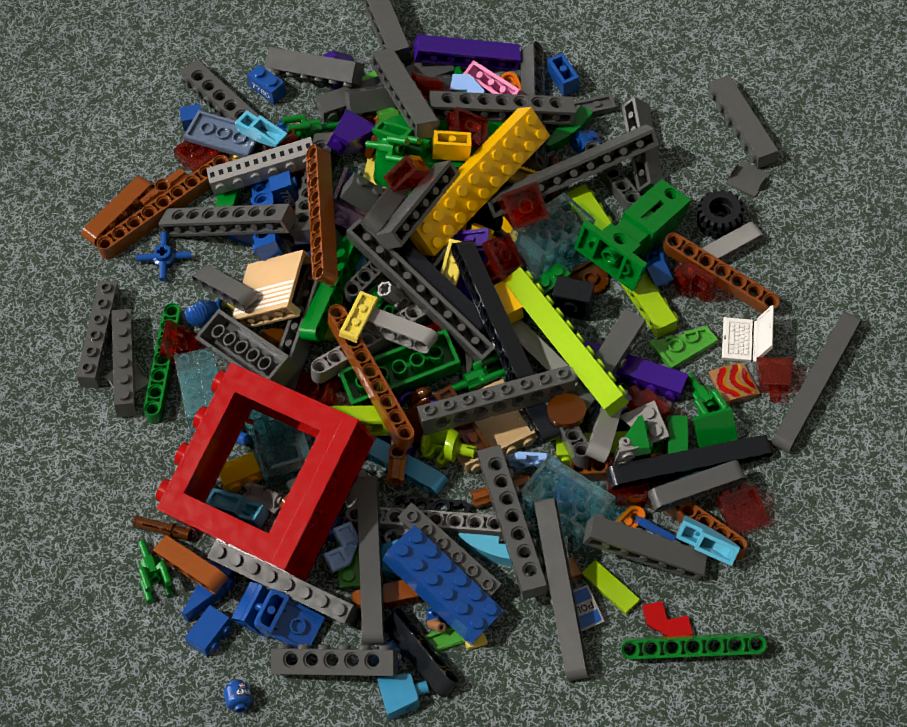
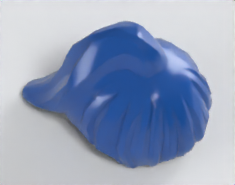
[184,299,222,327]

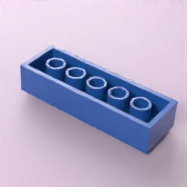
[382,525,504,645]

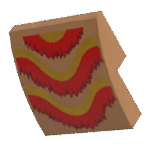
[708,363,760,405]

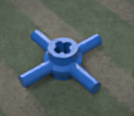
[136,232,192,282]

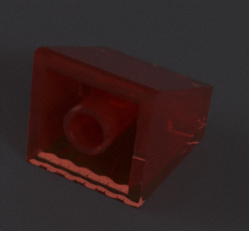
[497,181,550,231]

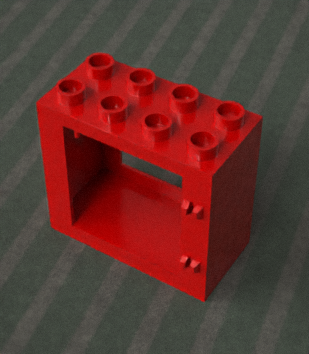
[155,362,376,582]

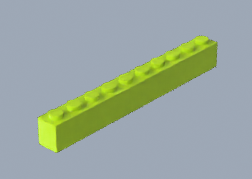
[566,184,679,338]
[503,267,629,417]

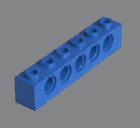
[250,179,283,261]

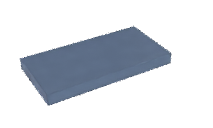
[183,110,258,158]

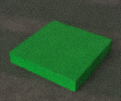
[693,407,738,448]

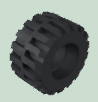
[697,189,745,240]

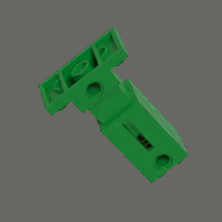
[574,179,691,292]

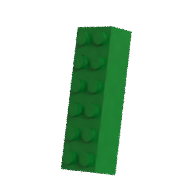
[338,329,461,406]

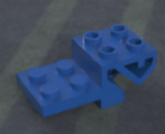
[231,582,325,647]

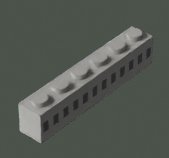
[206,137,313,195]

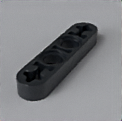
[393,496,470,513]

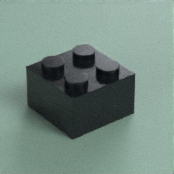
[552,276,594,321]

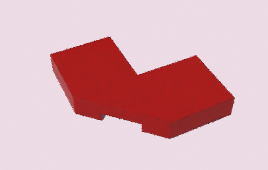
[642,601,693,636]

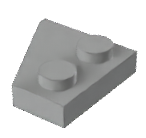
[620,401,671,445]

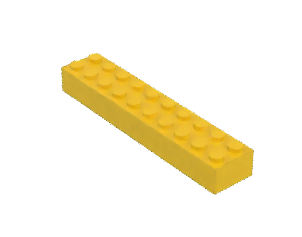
[409,107,550,256]

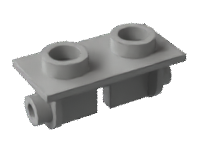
[613,437,638,465]
[243,481,283,513]

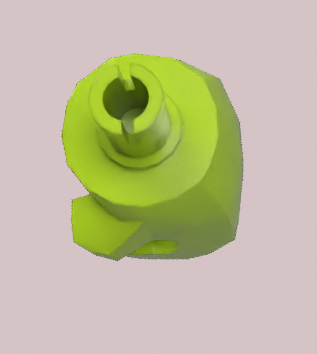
[420,428,477,468]

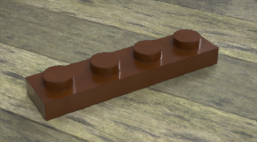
[434,384,490,459]

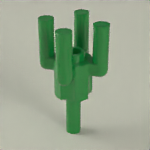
[282,114,339,144]
[365,135,422,164]
[451,353,507,392]
[688,372,729,416]
[138,540,174,604]

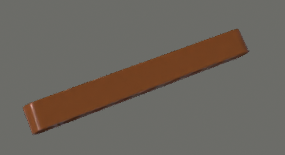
[306,144,338,287]
[97,155,229,259]
[328,304,414,450]

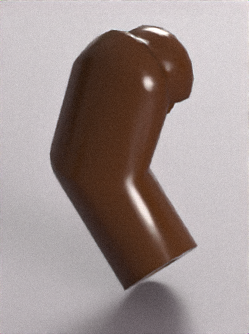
[408,387,432,408]

